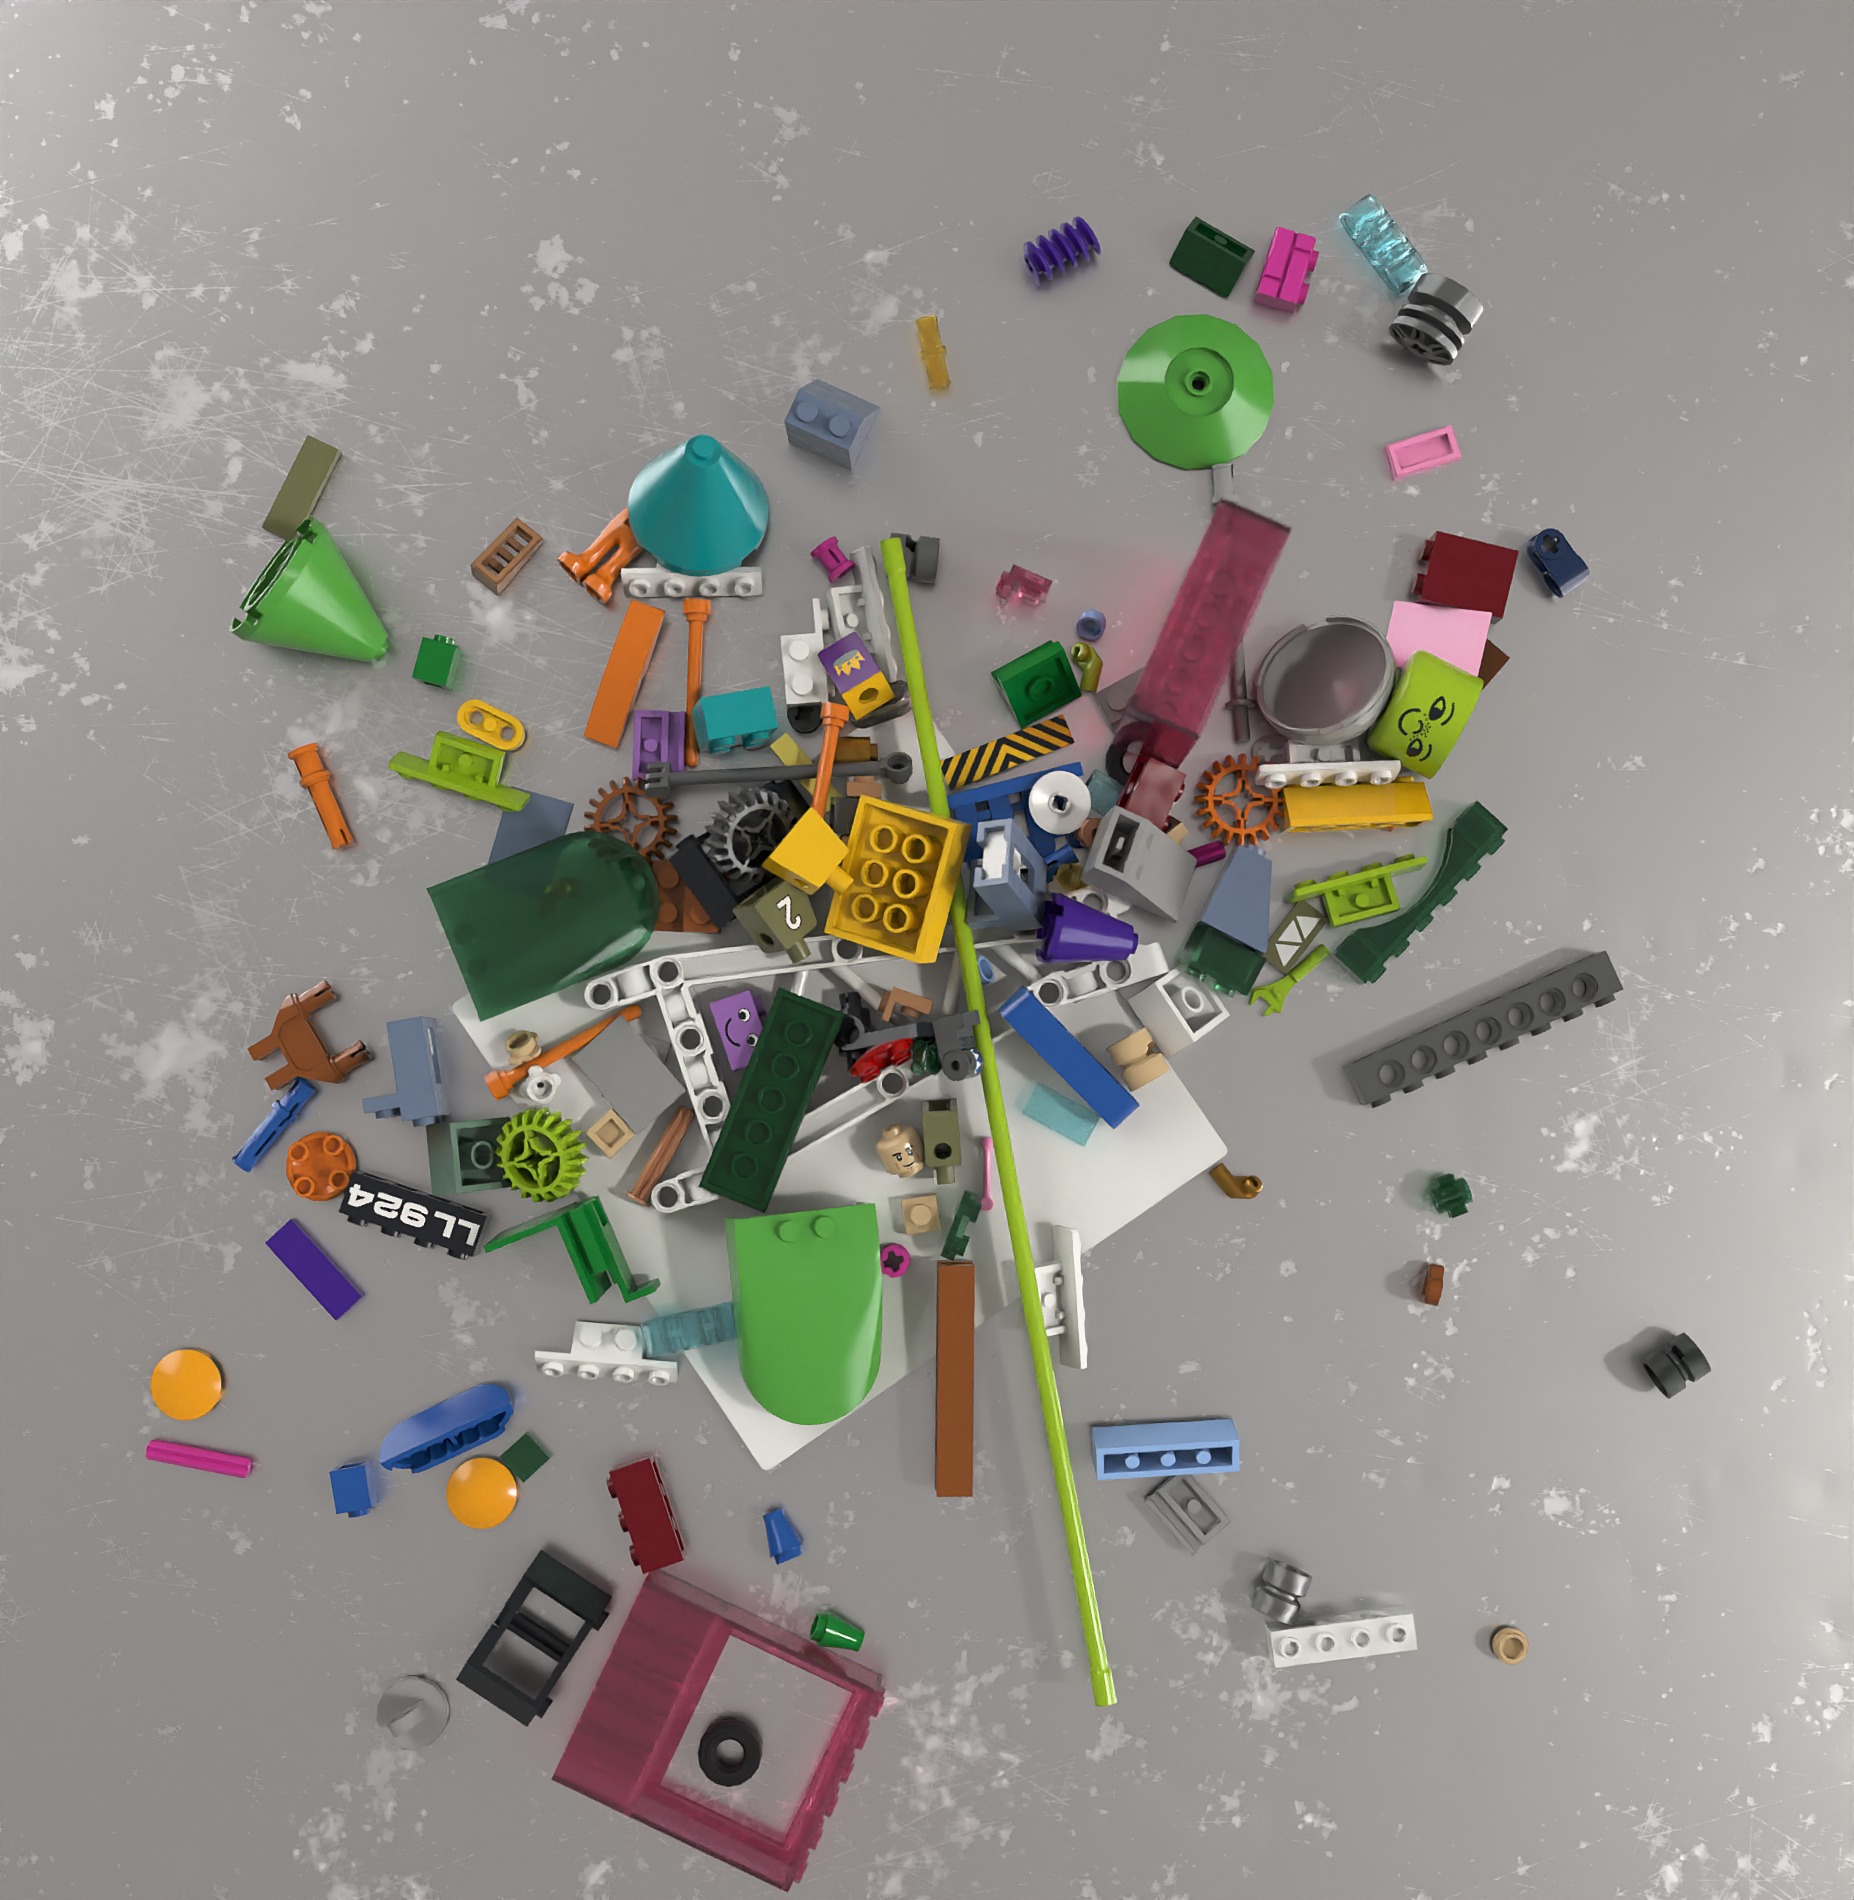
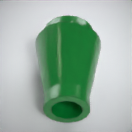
[809,1611,865,1652]

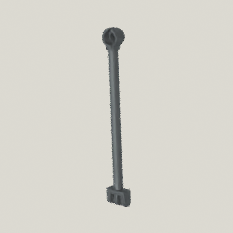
[644,752,913,798]

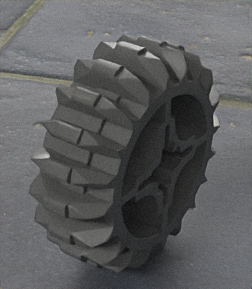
[704,787,795,883]

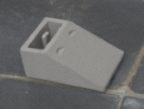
[1080,805,1198,923]

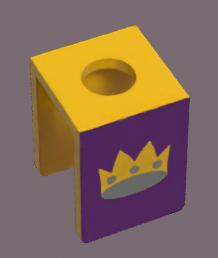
[817,631,896,720]

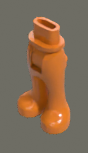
[557,507,642,604]

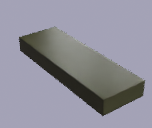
[261,435,342,542]

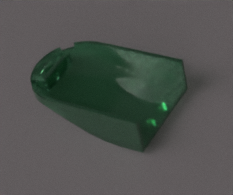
[427,831,660,1022]

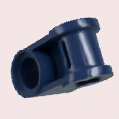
[1526,528,1591,598]

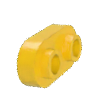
[457,699,525,751]

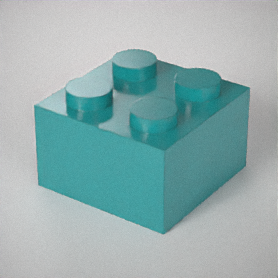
[691,686,778,755]

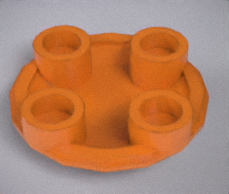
[286,1132,356,1201]

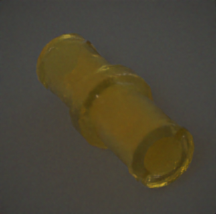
[915,315,951,390]
[1057,863,1087,891]

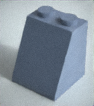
[784,379,880,471]
[1194,843,1272,957]

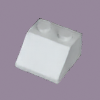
[1127,957,1230,1059]

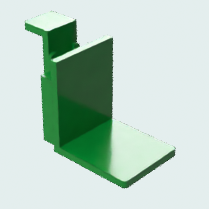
[483,1195,661,1305]

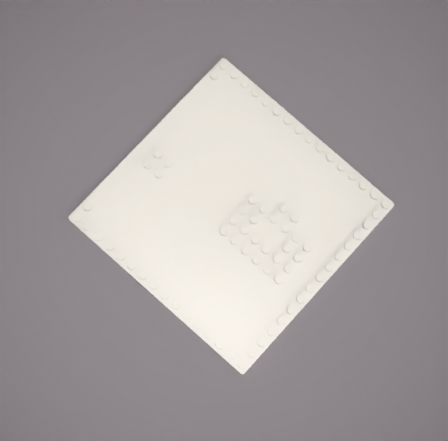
[452,694,1228,1470]

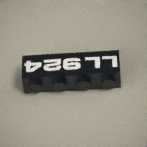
[339,1170,493,1260]

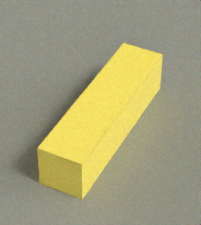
[770,732,843,814]

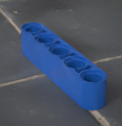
[997,985,1140,1129]

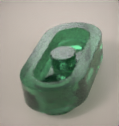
[940,1189,982,1261]

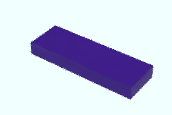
[265,1218,365,1321]

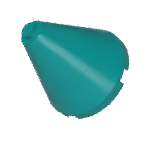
[628,435,769,577]

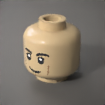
[876,1123,925,1178]

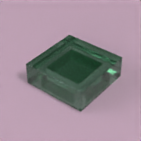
[500,1431,551,1483]

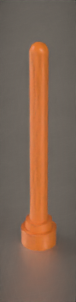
[682,598,711,767]
[811,702,850,820]
[484,1004,642,1101]

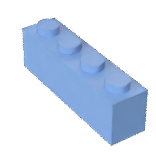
[1092,1419,1240,1480]

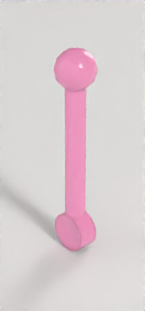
[979,1137,994,1211]

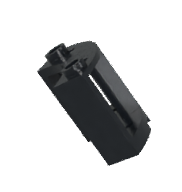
[668,780,810,929]
[456,1550,612,1727]

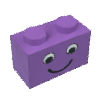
[709,990,767,1071]

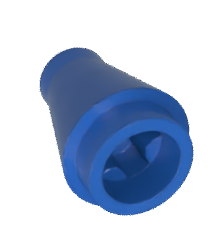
[762,1508,803,1565]

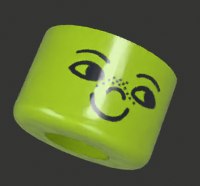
[1367,650,1484,779]

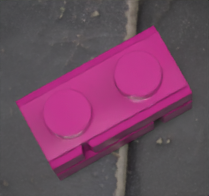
[1253,227,1319,313]

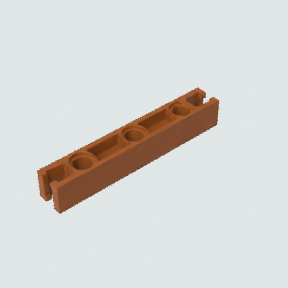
[935,1260,975,1497]

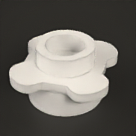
[519,1065,561,1104]

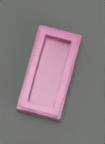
[1383,425,1462,481]

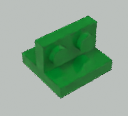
[991,640,1082,729]

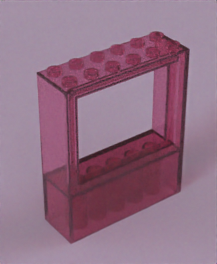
[1111,497,1292,770]
[551,1569,886,1893]

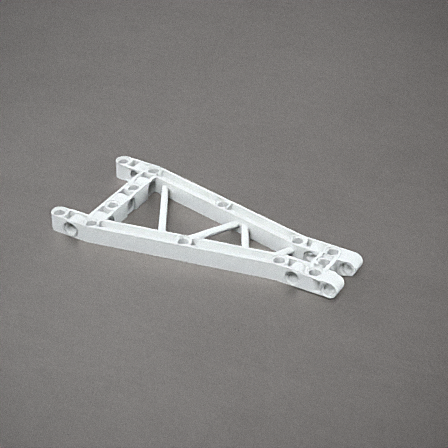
[584,886,1170,1213]

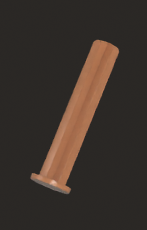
[625,1105,695,1207]

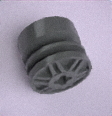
[1389,272,1484,366]

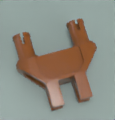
[247,979,372,1090]

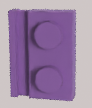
[632,710,686,781]

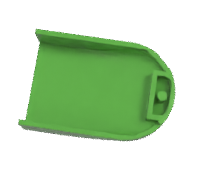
[724,1202,882,1425]

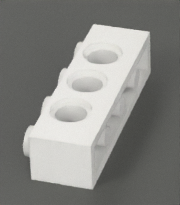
[1265,1605,1418,1668]

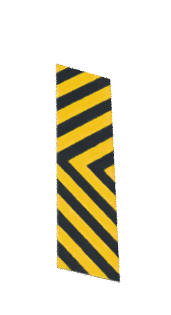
[940,714,1075,791]

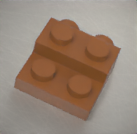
[649,860,730,934]

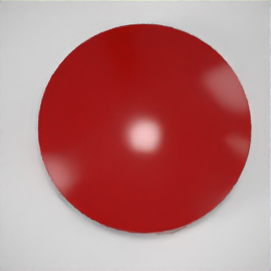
[849,1038,914,1083]

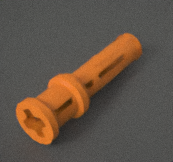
[287,743,354,850]

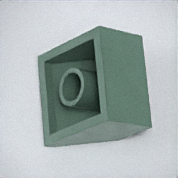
[426,1117,512,1196]

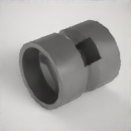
[1251,1559,1313,1625]

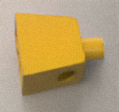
[761,807,854,895]

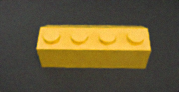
[1279,776,1433,833]

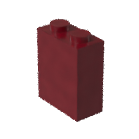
[1412,531,1519,624]

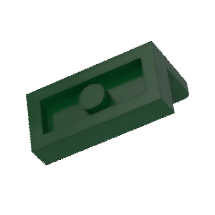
[1169,217,1255,297]

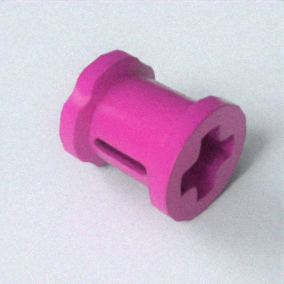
[810,536,856,583]
[880,1243,910,1278]

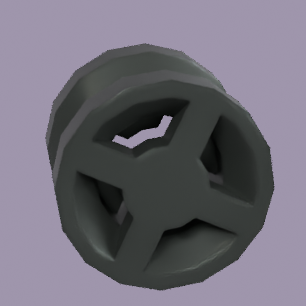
[787,705,823,734]

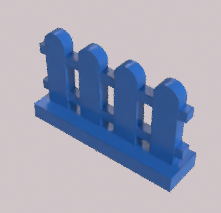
[946,762,1084,871]

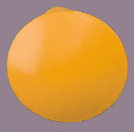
[150,1349,222,1421]
[446,1456,518,1529]

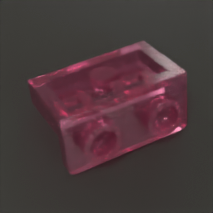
[995,564,1052,609]

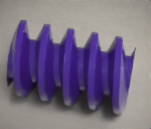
[1023,216,1101,286]

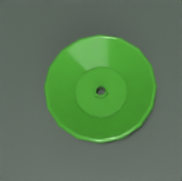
[1117,314,1274,470]

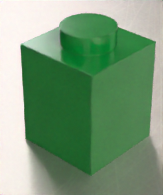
[412,634,463,691]

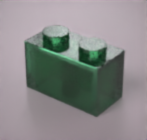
[1177,924,1266,998]

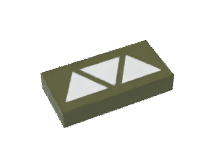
[1259,900,1329,975]

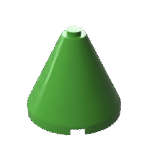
[230,516,390,662]

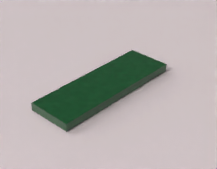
[698,987,845,1213]

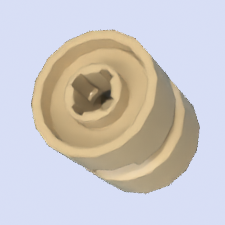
[1106,1027,1170,1092]

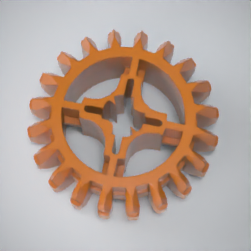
[1193,753,1287,847]

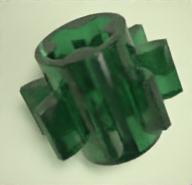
[1429,1173,1473,1219]

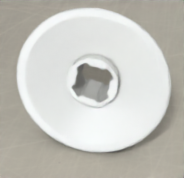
[1029,771,1091,835]

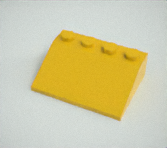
[824,794,973,964]

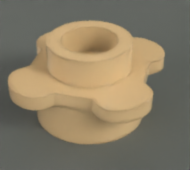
[505,1030,542,1066]

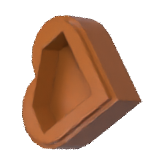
[1420,1263,1444,1306]

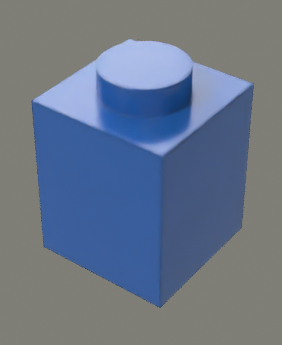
[329,1460,379,1518]

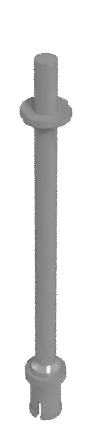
[1212,463,1256,742]

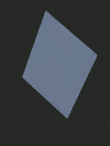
[482,786,574,899]

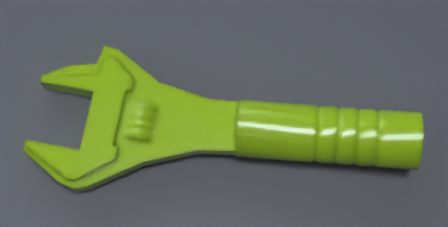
[1248,944,1331,1017]

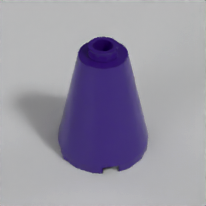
[1036,892,1138,964]

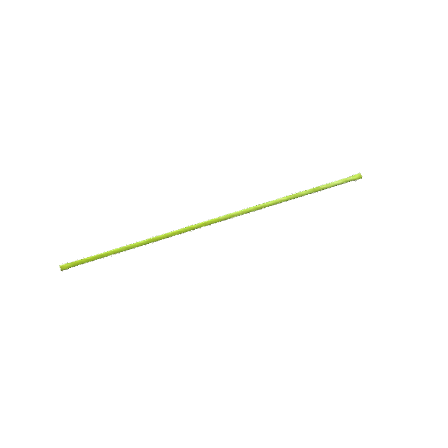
[880,538,1117,1707]

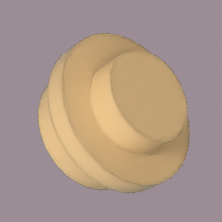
[1492,1627,1529,1664]

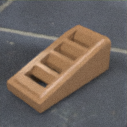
[470,517,544,595]

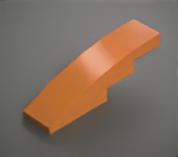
[584,599,666,748]

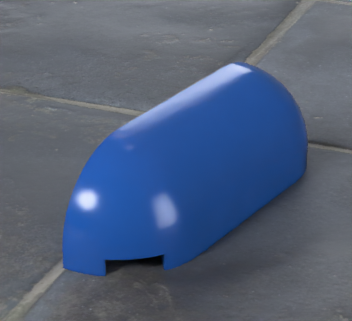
[379,1384,513,1474]

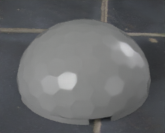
[1255,615,1396,746]

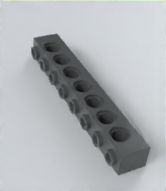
[1343,951,1623,1108]

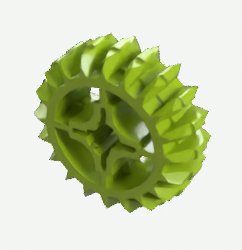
[494,1107,589,1203]

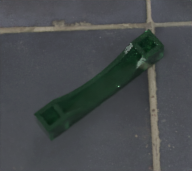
[1329,800,1508,985]

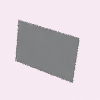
[572,1015,686,1135]

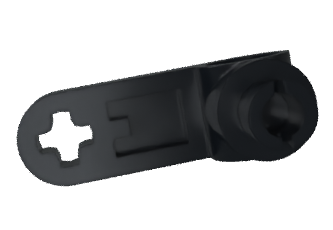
[834,992,936,1072]

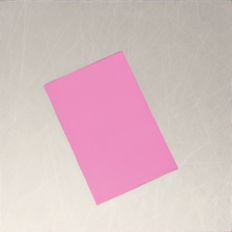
[1386,601,1492,677]

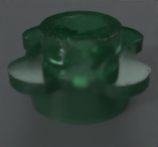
[910,1039,942,1075]

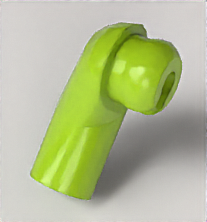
[1070,642,1103,694]

